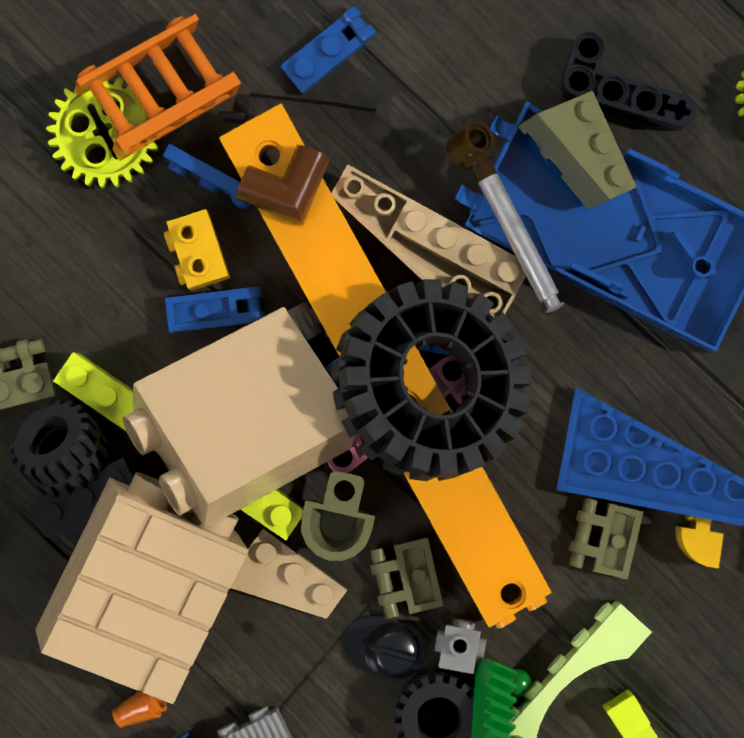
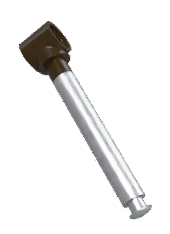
[446,121,564,313]

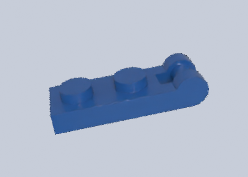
[281,6,377,95]
[163,144,251,209]
[165,287,266,333]

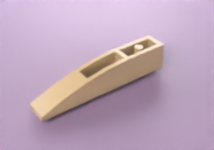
[331,164,526,317]

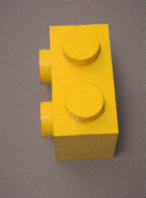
[164,209,231,291]

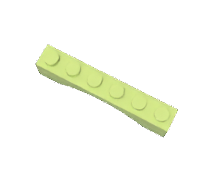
[509,600,652,738]

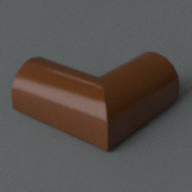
[236,144,330,226]

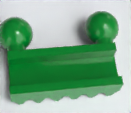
[471,658,532,738]

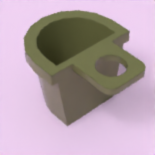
[301,471,375,561]

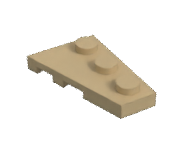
[231,528,347,619]

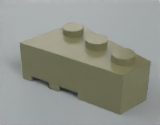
[518,91,637,210]

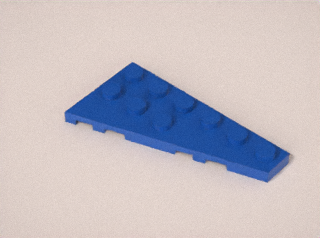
[557,388,744,526]

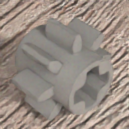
[287,301,323,341]

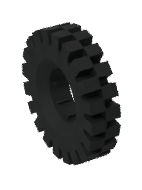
[331,279,532,481]

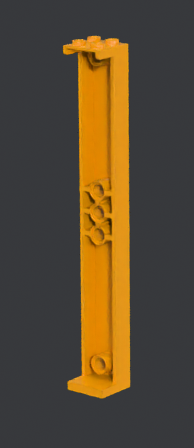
[219,103,552,629]

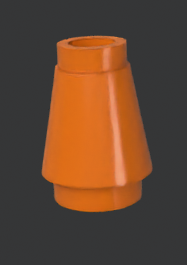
[112,690,167,728]

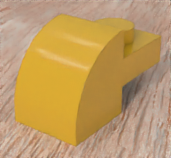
[675,515,724,569]

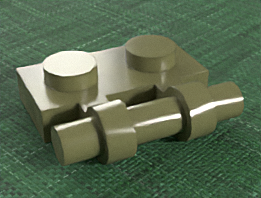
[0,339,57,410]
[568,497,644,580]
[370,537,444,619]

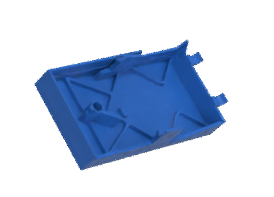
[455,101,744,353]

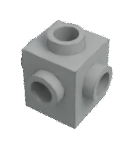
[435,619,487,674]

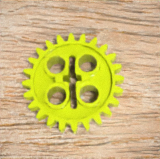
[46,76,159,189]

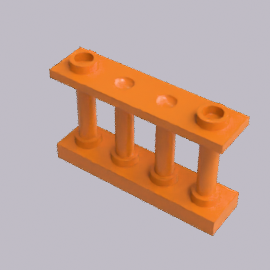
[74,14,241,161]

